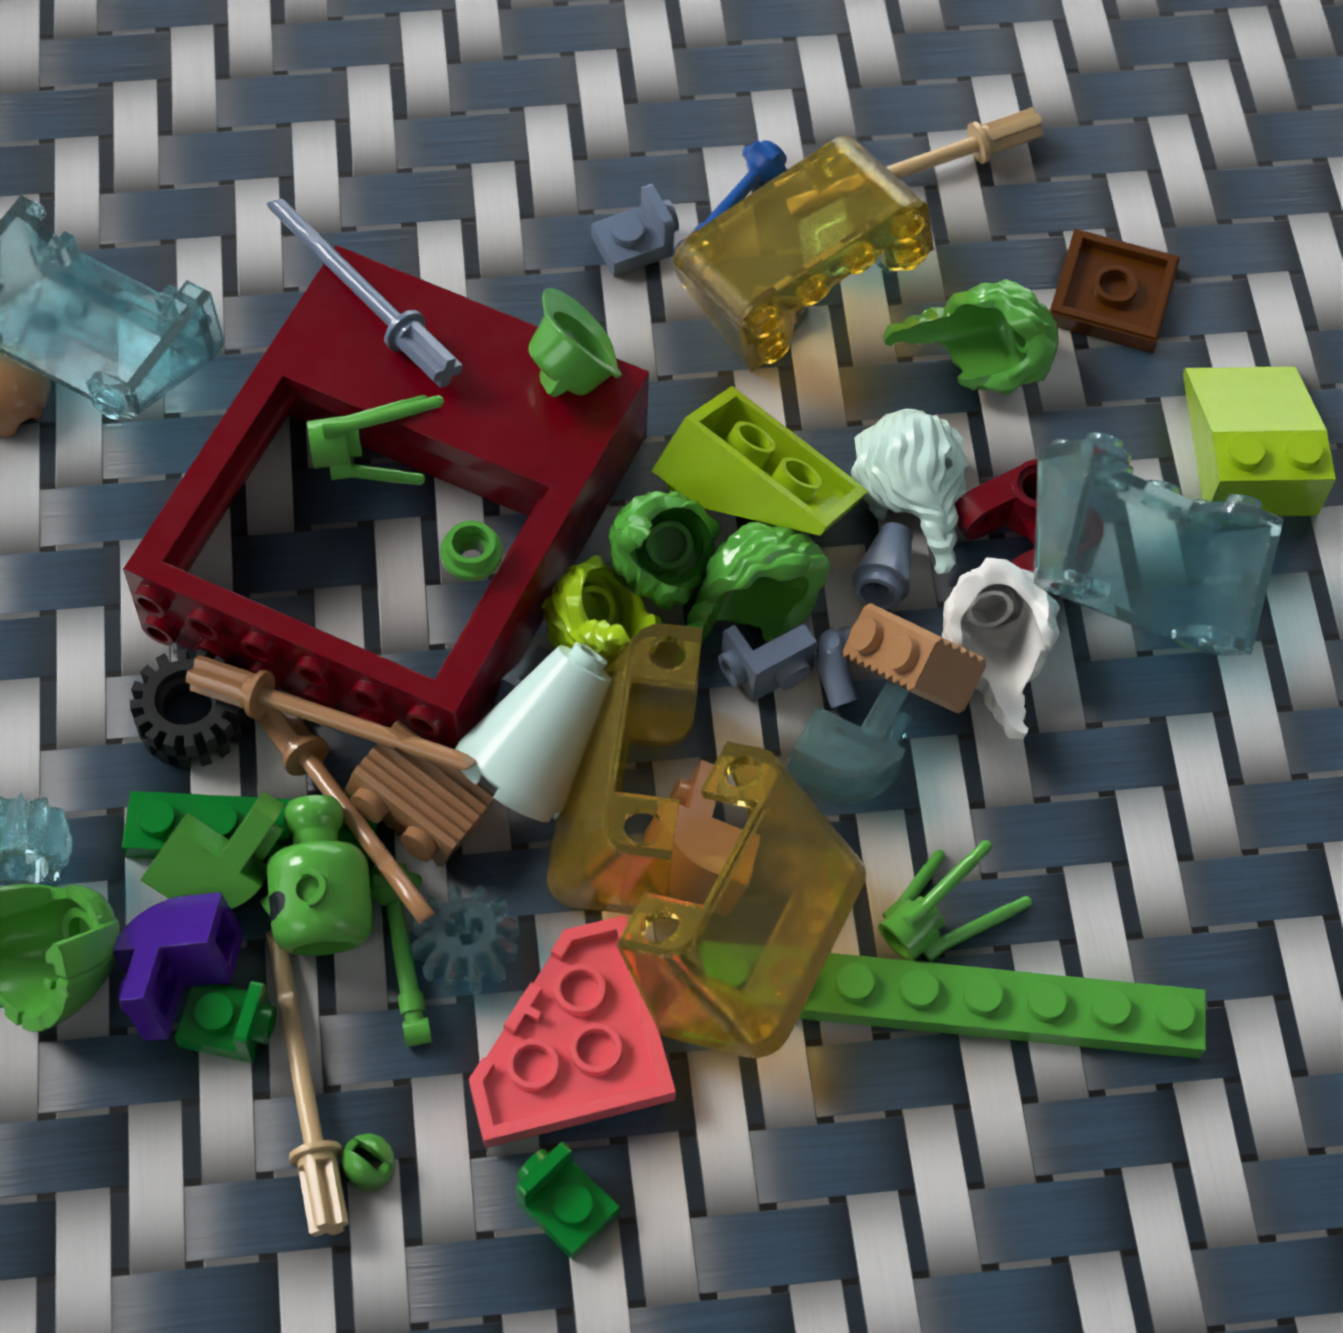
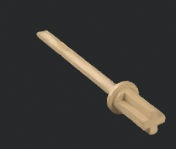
[787,107,1044,217]
[266,930,349,1237]

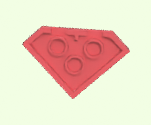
[469,915,676,1149]

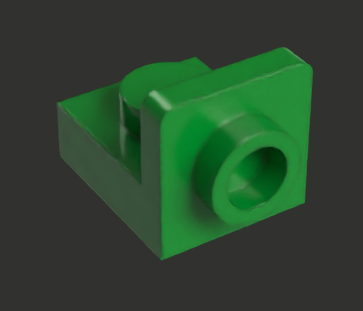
[174,981,277,1064]
[515,1142,620,1261]

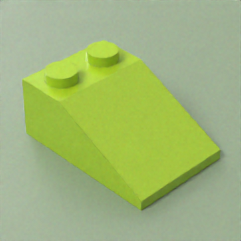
[1183,366,1336,517]
[652,386,868,536]

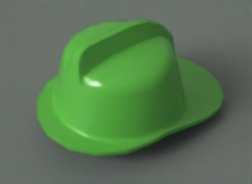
[528,288,622,397]

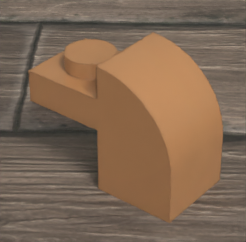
[643,760,758,917]

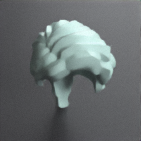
[851,409,968,574]

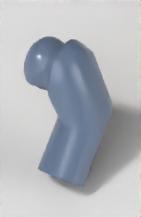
[818,626,860,710]

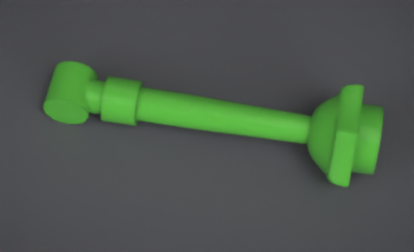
[369,862,432,1047]

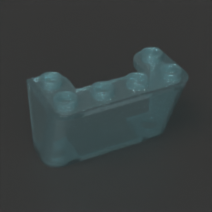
[1034,433,1284,656]

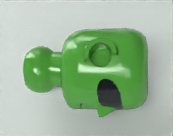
[260,795,373,956]

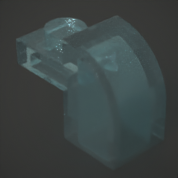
[785,680,912,804]

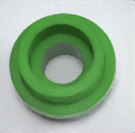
[440,520,503,581]

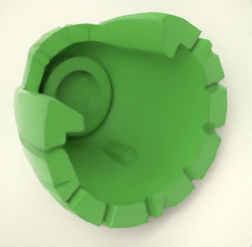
[0,884,120,1032]

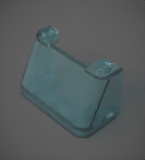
[0,195,224,420]

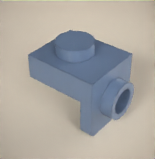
[718,624,817,702]

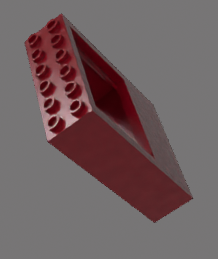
[123,245,649,749]

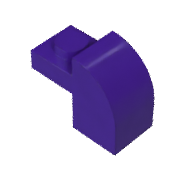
[113,892,244,1041]

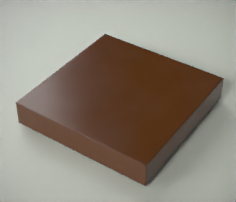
[1050,228,1181,353]

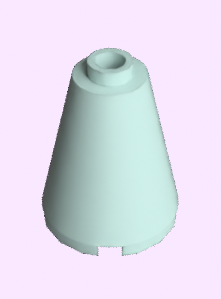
[455,642,611,822]

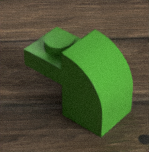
[140,791,284,909]

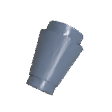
[852,522,913,610]

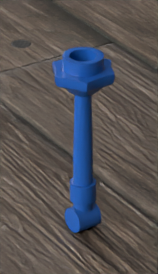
[672,140,789,269]

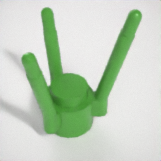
[307,395,444,485]
[878,840,1032,963]

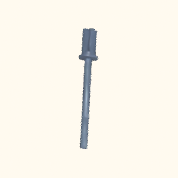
[267,199,462,388]

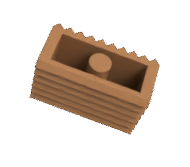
[843,603,986,714]
[344,720,495,867]

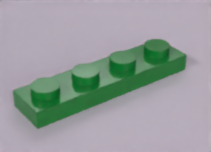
[122,791,379,870]

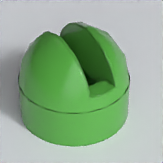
[341,1133,395,1191]

